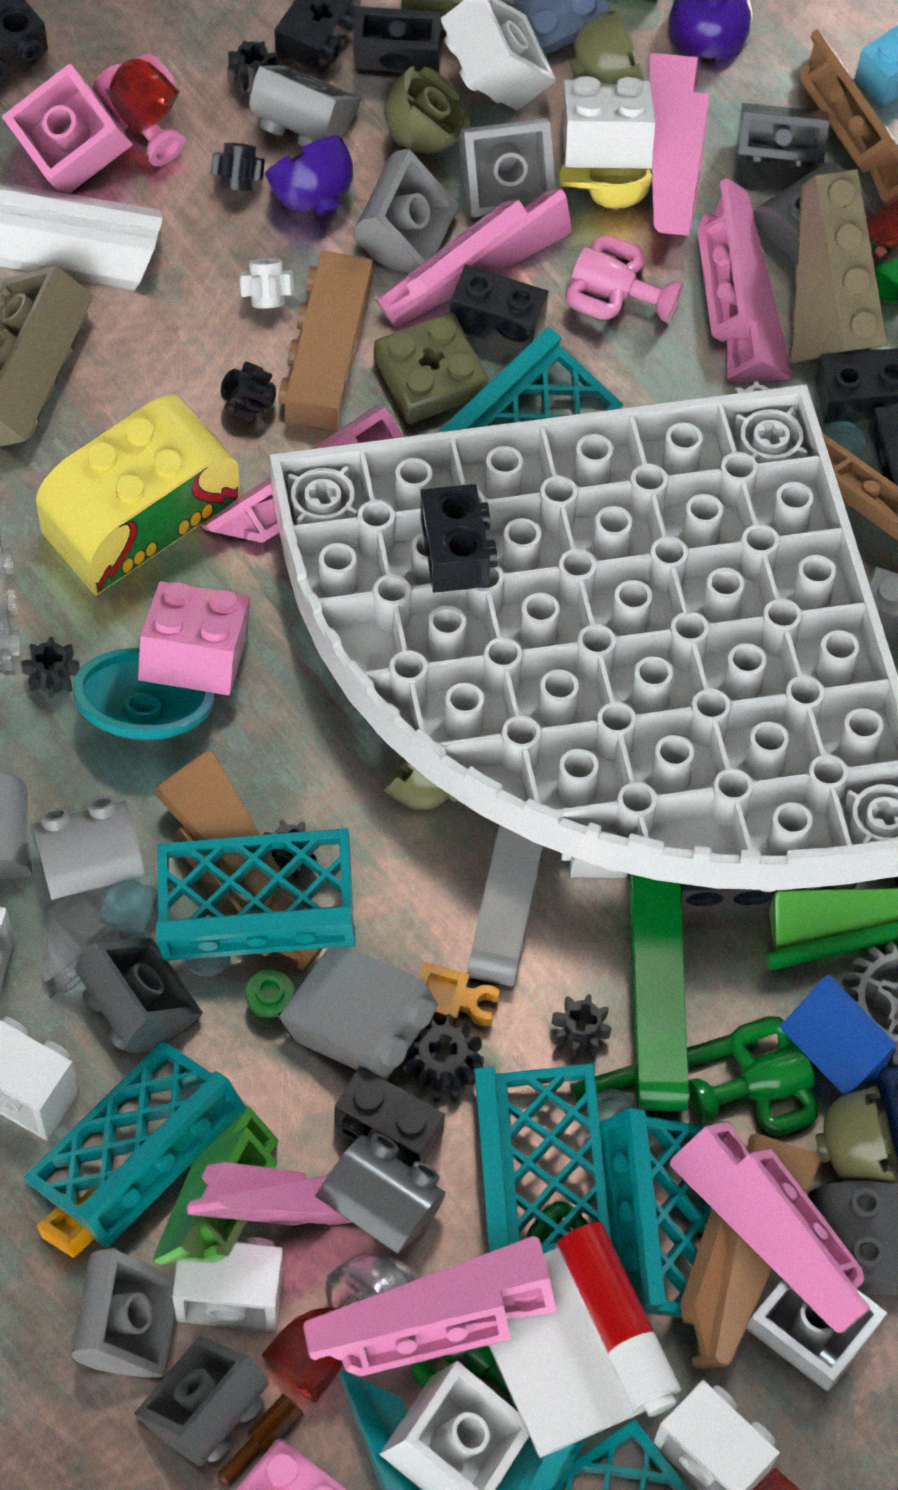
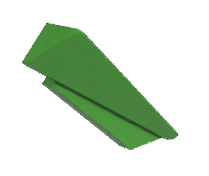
[769,888,898,959]
[152,1105,279,1265]

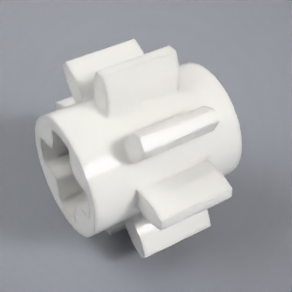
[240,258,294,308]

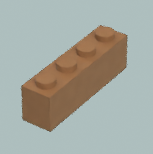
[278,250,373,431]

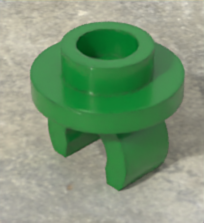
[246,969,294,1018]

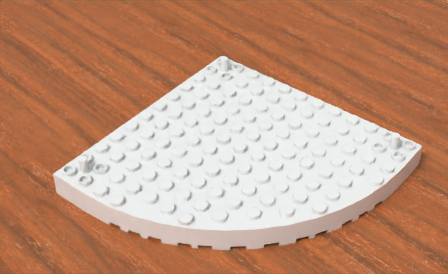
[270,385,898,892]

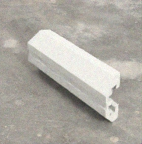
[0,182,163,291]

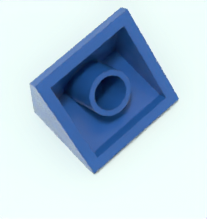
[779,974,897,1095]

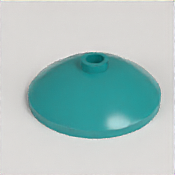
[73,648,214,741]

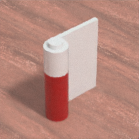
[488,1222,682,1458]

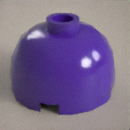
[668,0,753,62]
[265,135,353,216]

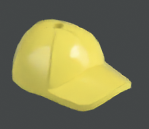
[559,162,653,209]

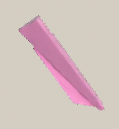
[649,53,710,236]
[697,178,792,383]
[375,189,572,328]
[201,407,403,543]
[670,1122,870,1333]
[187,1162,353,1226]
[304,1236,557,1376]

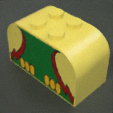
[36,395,240,596]

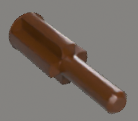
[218,1393,304,1484]

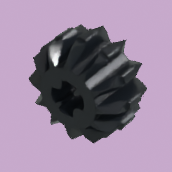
[403,1013,484,1099]

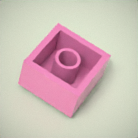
[1,63,133,194]
[138,581,251,696]

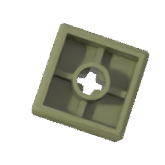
[374,312,489,424]

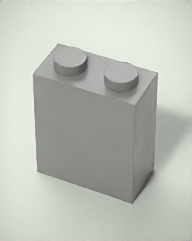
[279,946,438,1080]

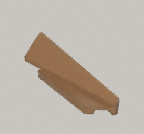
[799,29,898,207]
[822,432,898,540]
[154,750,322,971]
[680,1134,822,1369]

